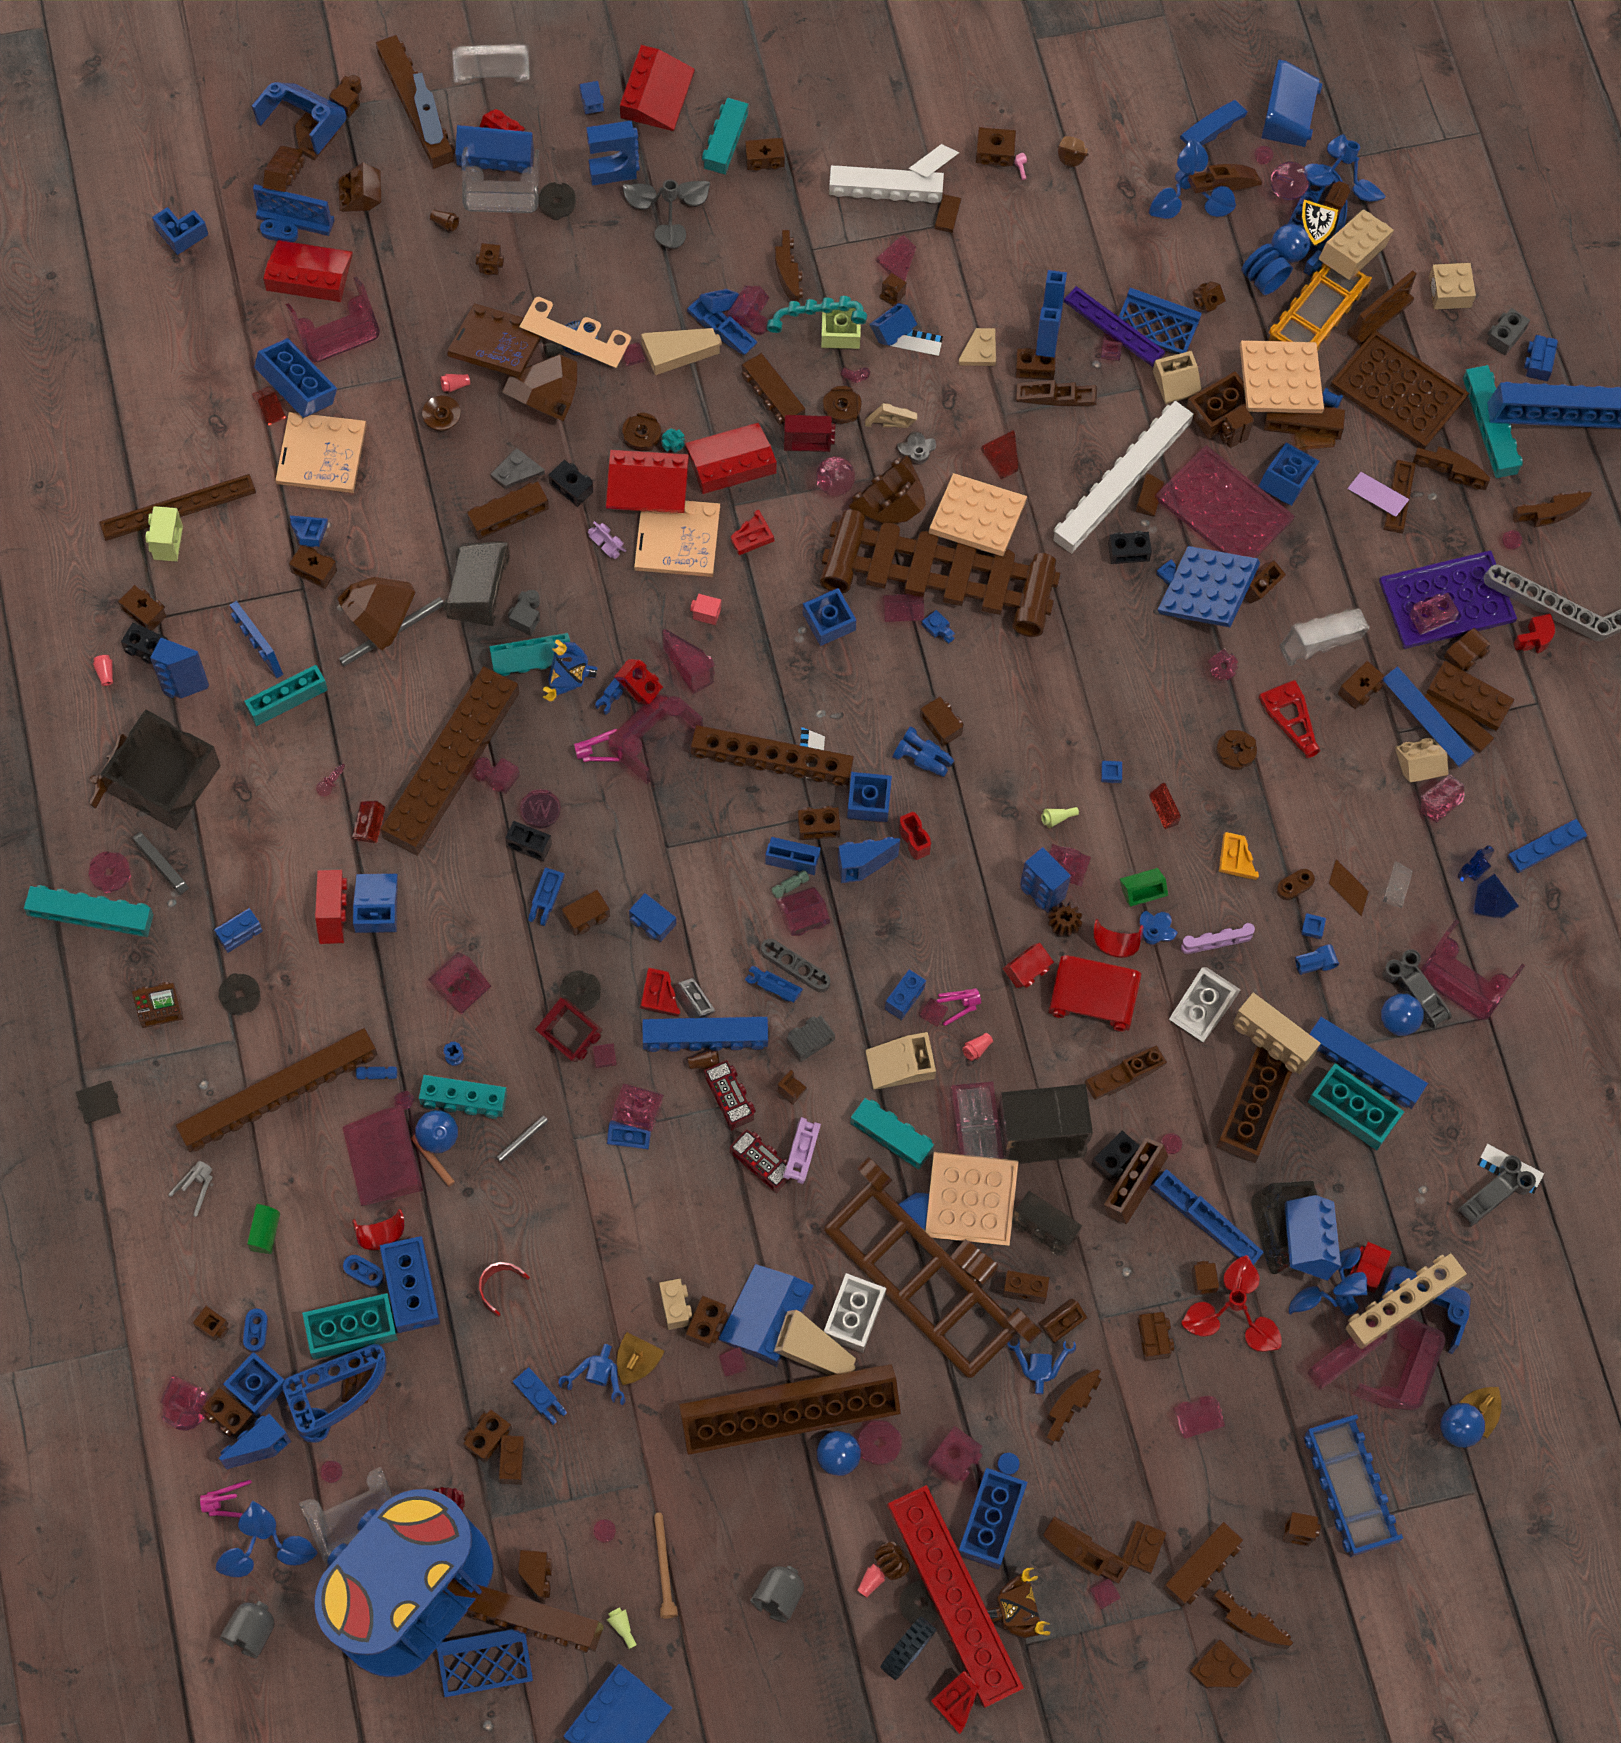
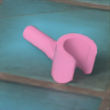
[1014,153,1027,180]

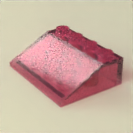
[343,1105,423,1206]

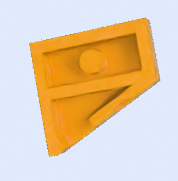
[1219,832,1259,880]

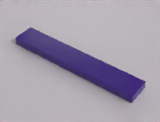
[1064,286,1165,367]

